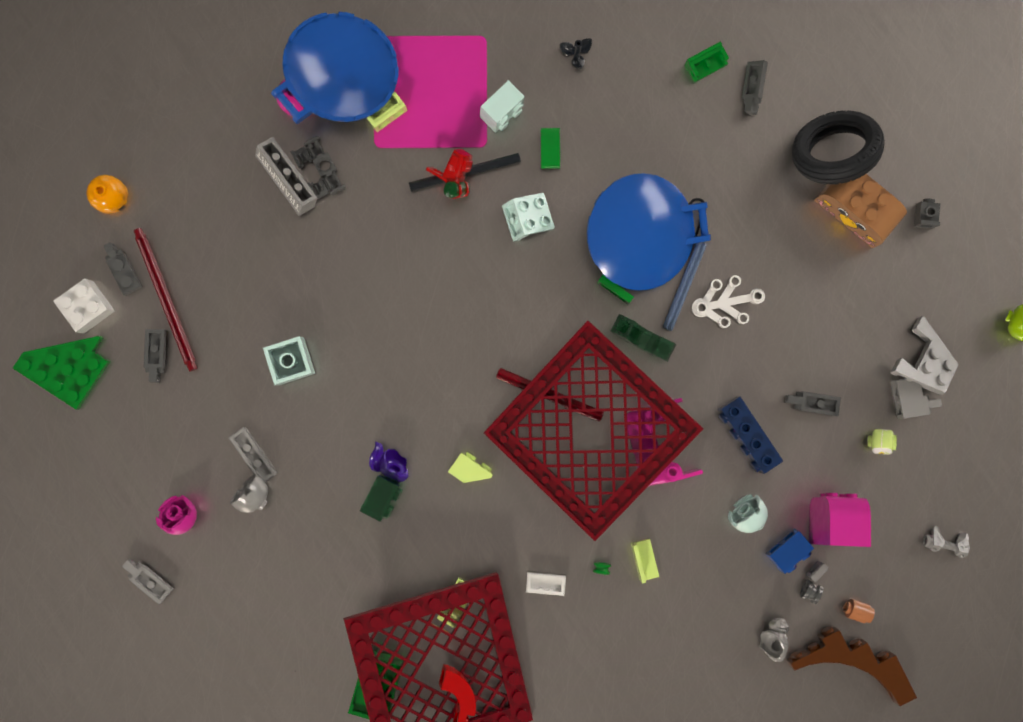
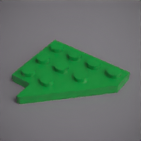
[13,336,110,410]

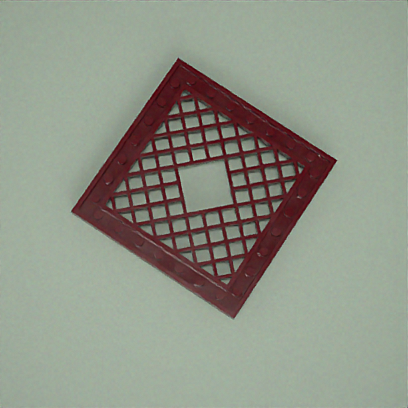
[484,320,704,541]
[343,572,533,722]

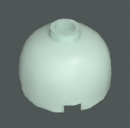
[728,494,768,533]

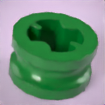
[593,562,611,575]

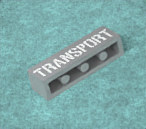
[255,137,317,216]

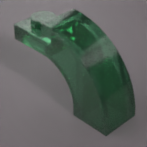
[610,314,676,362]

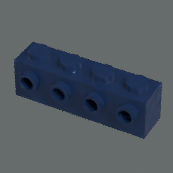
[718,396,783,474]

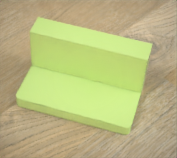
[631,539,659,584]

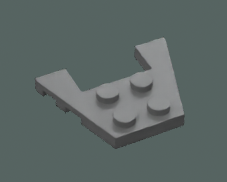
[890,316,959,395]

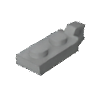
[122,559,174,605]

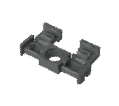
[290,136,346,199]

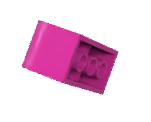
[808,493,871,547]

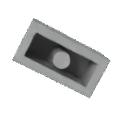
[890,379,942,419]

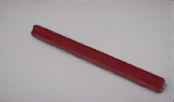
[496,368,604,422]

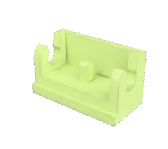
[367,92,408,132]

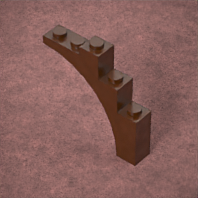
[786,626,917,706]

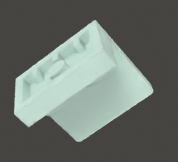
[502,193,555,242]

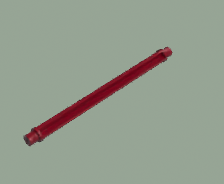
[134,228,197,372]

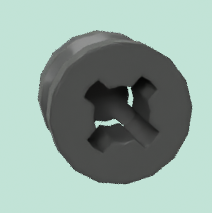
[800,580,824,604]

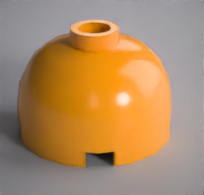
[86,175,128,214]

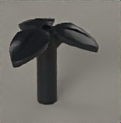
[560,38,592,69]

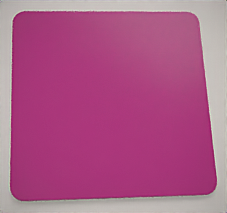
[374,36,487,148]

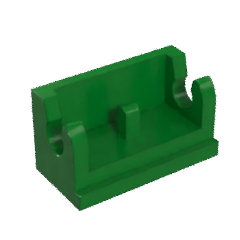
[685,41,729,83]

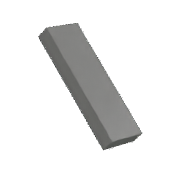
[228,427,278,482]

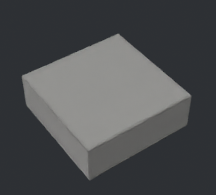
[806,561,829,582]

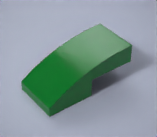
[541,128,560,169]

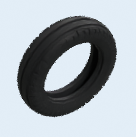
[792,110,885,184]

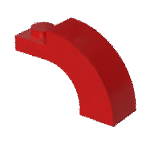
[439,664,476,722]

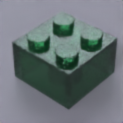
[360,474,403,522]

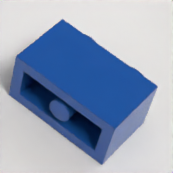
[765,529,814,574]

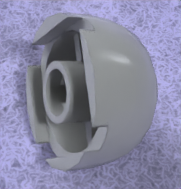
[230,474,268,513]

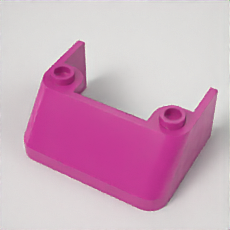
[627,398,703,486]

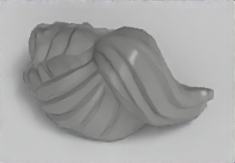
[760,618,789,662]

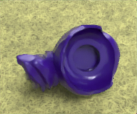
[369,442,408,483]

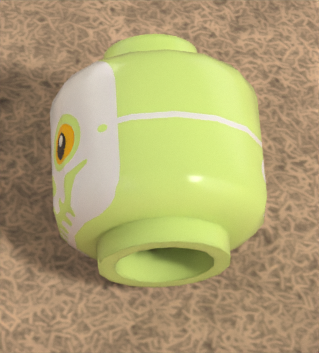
[868,429,897,455]

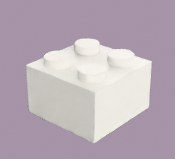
[54,278,115,334]

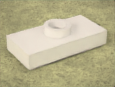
[526,572,566,596]

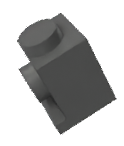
[914,198,941,229]

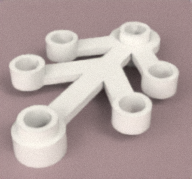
[692,275,765,328]

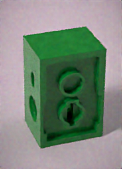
[348,650,403,719]

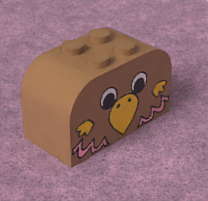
[814,174,907,248]

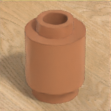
[843,599,875,623]

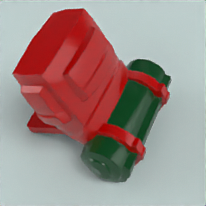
[426,149,473,199]

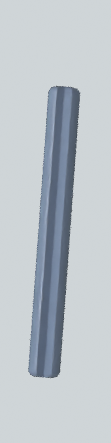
[663,242,706,331]

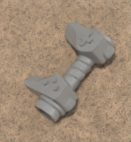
[923,526,970,558]

